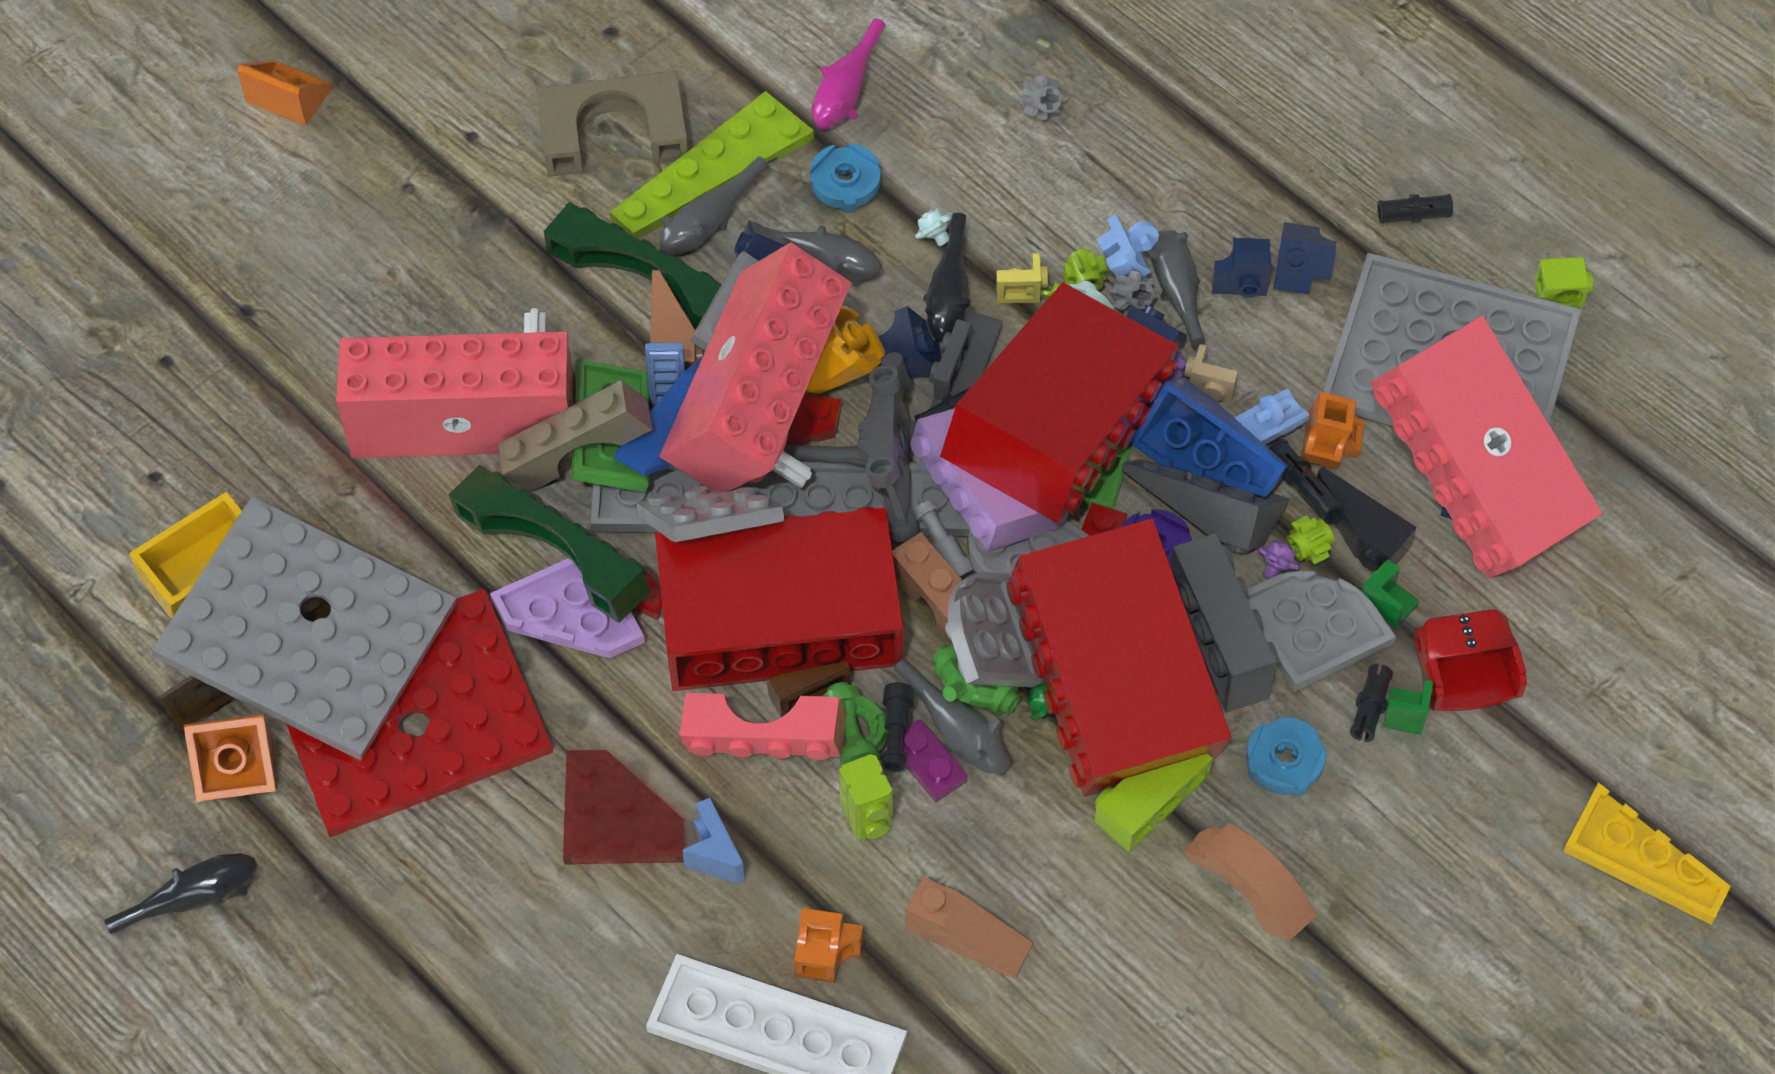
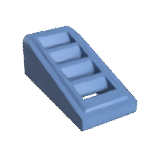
[645,343,686,408]

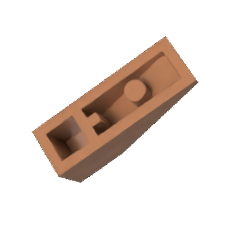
[650,270,704,370]
[906,877,1033,980]

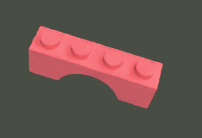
[679,693,847,760]

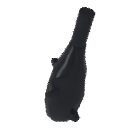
[923,212,971,342]
[104,853,258,934]

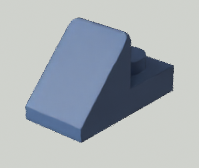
[682,798,745,883]

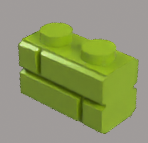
[839,754,893,840]

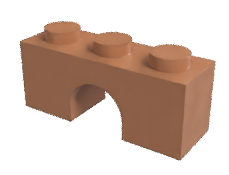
[892,532,962,645]

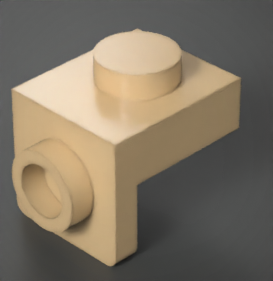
[1184,344,1238,403]

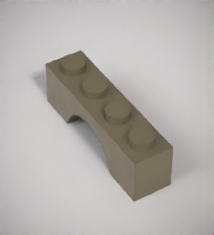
[498,380,652,492]

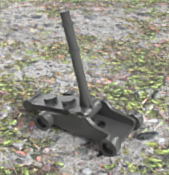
[783,352,919,542]

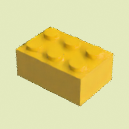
[129,492,242,619]

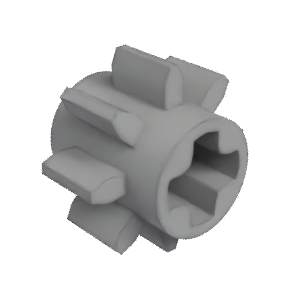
[1018,75,1065,120]
[1109,270,1157,316]

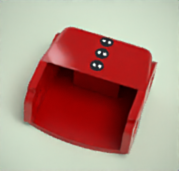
[1414,609,1527,711]

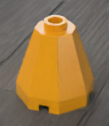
[805,305,885,395]

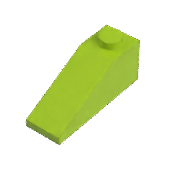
[1095,754,1213,852]

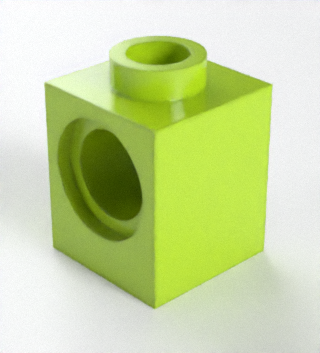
[1534,257,1593,308]

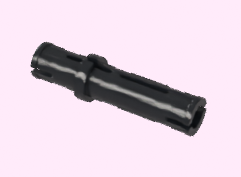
[1269,439,1346,525]

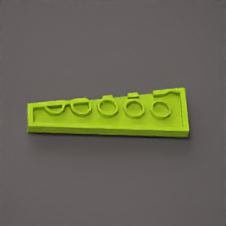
[610,91,814,239]

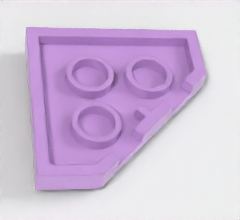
[490,558,645,659]

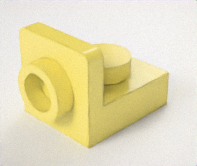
[996,253,1048,304]

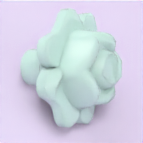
[915,208,953,247]

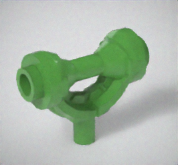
[932,643,1021,717]
[823,682,888,765]

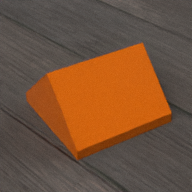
[237,60,333,125]
[184,714,276,802]

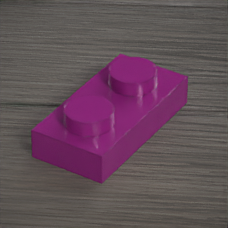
[902,719,967,803]

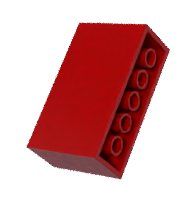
[940,282,1179,524]
[655,507,903,692]
[1006,518,1232,797]

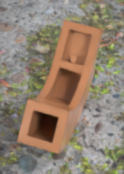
[1183,823,1317,941]

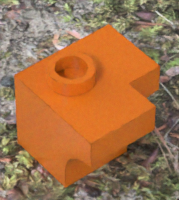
[1301,391,1365,469]
[794,908,863,983]

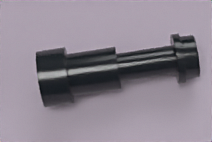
[880,682,915,772]

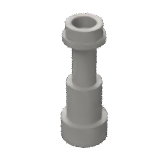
[912,499,975,580]

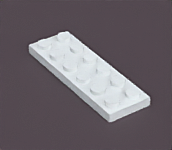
[646,954,907,1074]

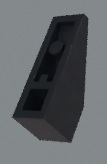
[1317,466,1417,571]

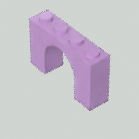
[910,408,1069,551]

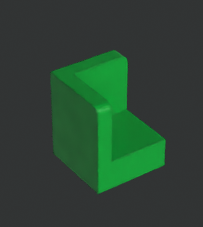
[1362,559,1419,629]
[1383,679,1433,735]

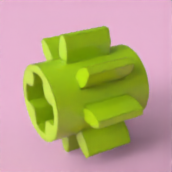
[1062,249,1109,291]
[1286,515,1334,565]

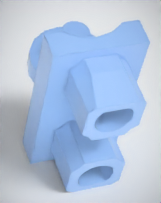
[1096,214,1159,278]
[1234,388,1309,445]

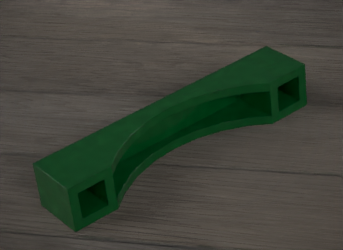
[544,202,721,330]
[448,465,650,623]

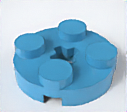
[810,143,881,213]
[1246,717,1326,797]

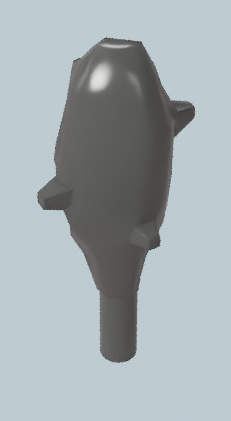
[660,156,768,256]
[764,226,882,287]
[1148,230,1205,347]
[894,659,1013,775]

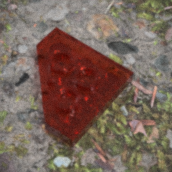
[563,750,685,865]

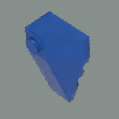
[614,357,703,476]
[1130,378,1288,498]

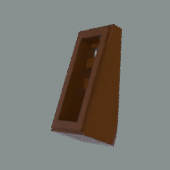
[767,661,851,717]

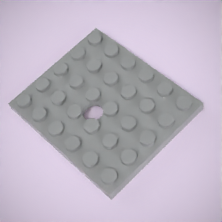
[1323,253,1582,426]
[152,496,457,761]

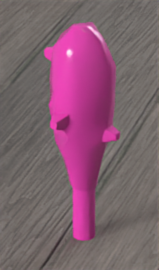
[811,18,886,131]

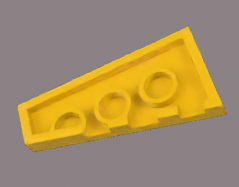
[1563,782,1731,925]

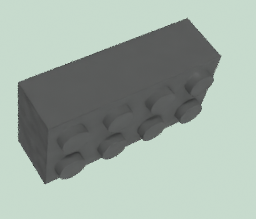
[1170,533,1279,713]

